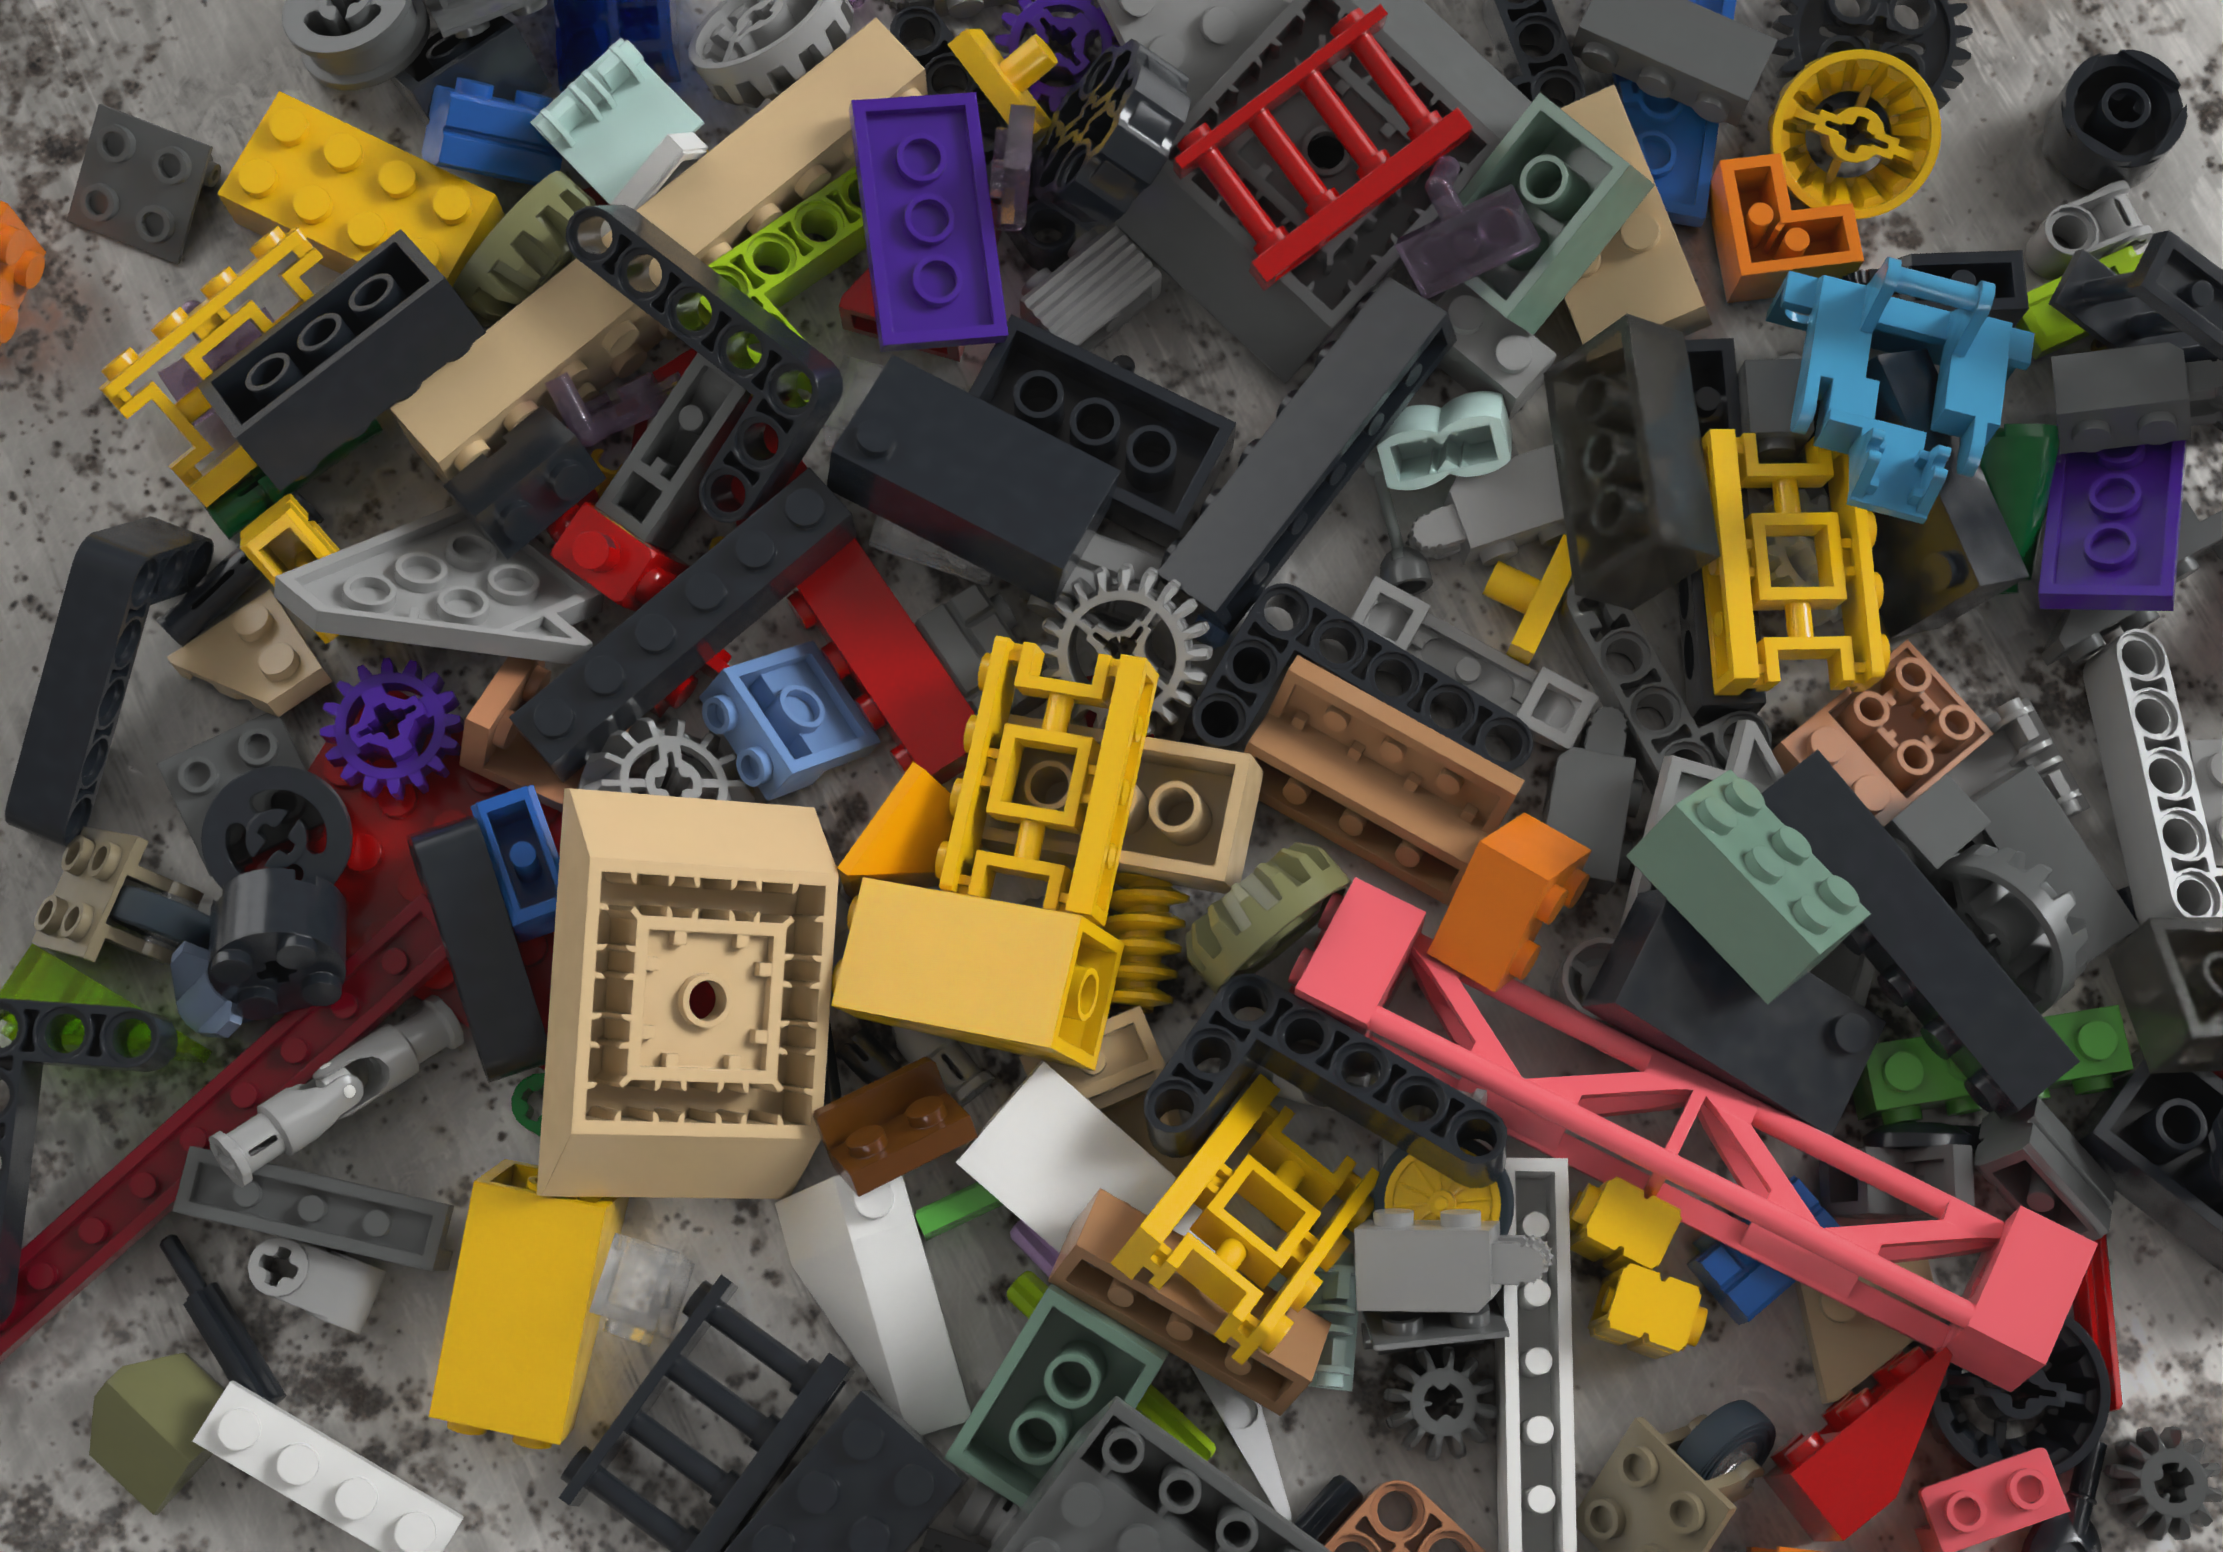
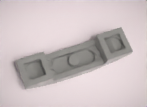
[1351,576,1599,752]

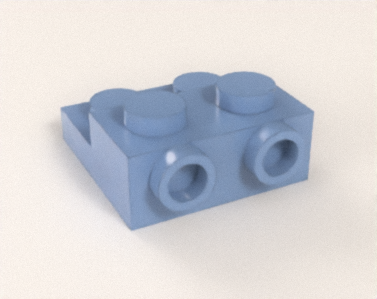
[699,640,881,801]

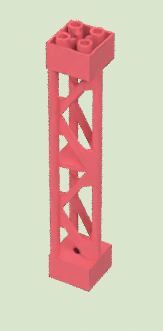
[1288,877,2098,1392]

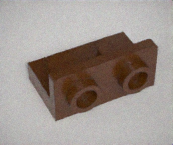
[813,1056,978,1197]

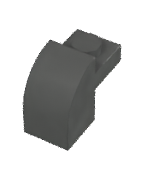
[1819,1144,1975,1219]

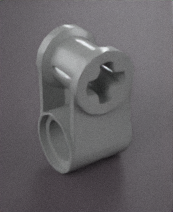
[2025,180,2154,280]
[247,1236,387,1334]

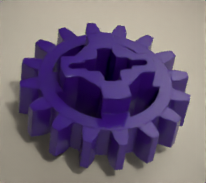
[995,0,1120,117]
[320,658,465,801]

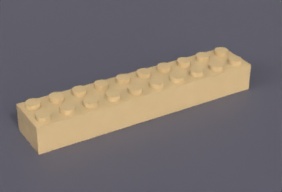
[390,17,928,484]

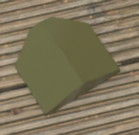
[89,1353,225,1515]

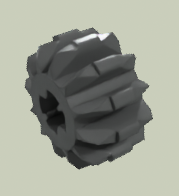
[1383,1346,1498,1461]
[2103,1426,2223,1541]

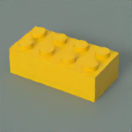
[217,91,505,287]

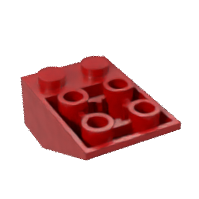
[1763,1346,1953,1542]

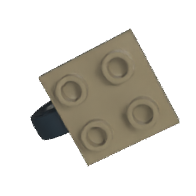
[31,826,210,965]
[1576,1400,1776,1552]

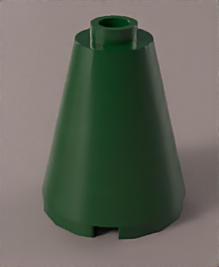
[1979,423,2060,595]

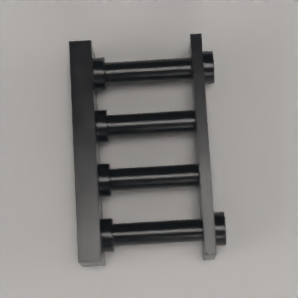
[2048,230,2223,432]
[558,1274,855,1552]

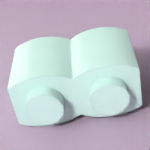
[1377,391,1512,490]

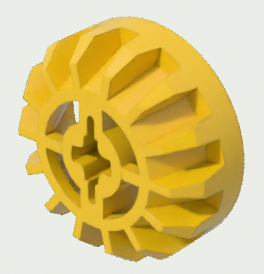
[1767,49,1941,219]

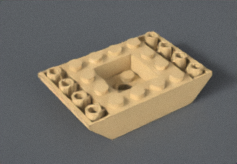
[536,788,839,1199]

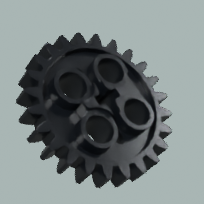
[1772,0,1973,140]

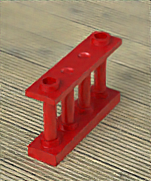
[1173,4,1473,291]

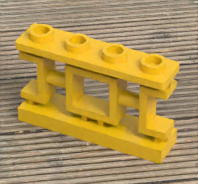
[98,226,323,508]
[1691,429,1890,696]
[935,636,1159,927]
[1111,1073,1380,1366]

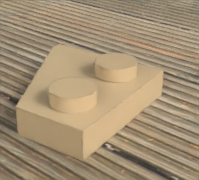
[167,589,332,717]
[1794,1259,1942,1404]

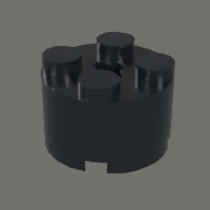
[2042,50,2188,191]
[208,868,347,1020]

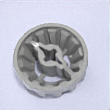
[688,0,854,108]
[577,717,755,803]

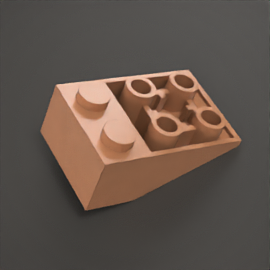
[1772,639,1994,827]

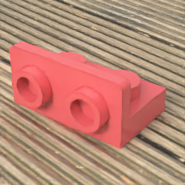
[1914,1447,2070,1552]

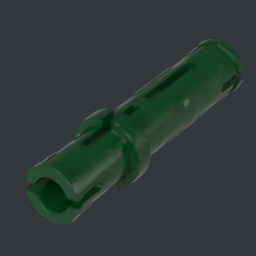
[204,418,384,540]

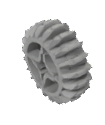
[1039,563,1213,735]

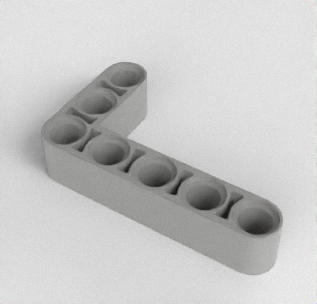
[2083,629,2223,945]

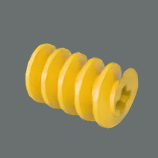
[1102,873,1190,1014]

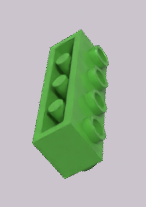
[1852,1005,2134,1125]

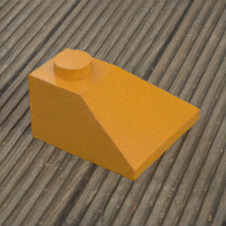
[837,762,983,898]

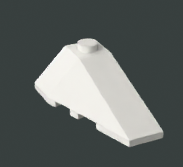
[775,1175,971,1436]

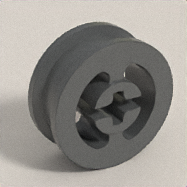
[282,0,430,91]

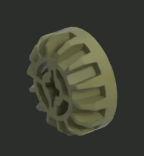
[453,171,596,328]
[1186,842,1352,995]

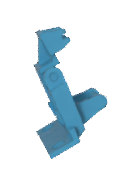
[1766,256,2035,524]

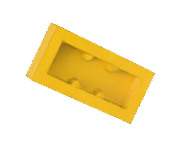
[947,29,1058,144]
[1482,534,1586,666]

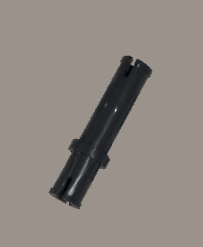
[156,491,325,647]

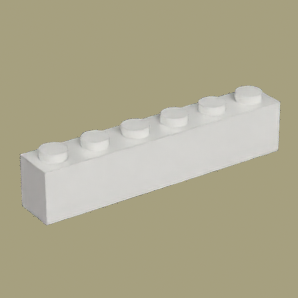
[1494,1158,1577,1552]

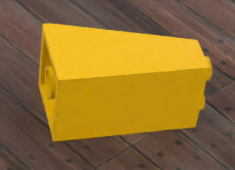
[831,877,1125,1071]
[429,1159,630,1449]

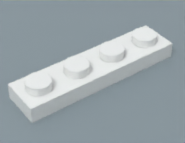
[193,1380,464,1552]

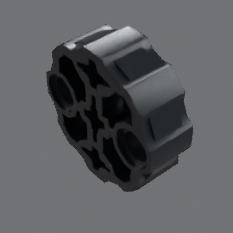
[1031,39,1191,231]

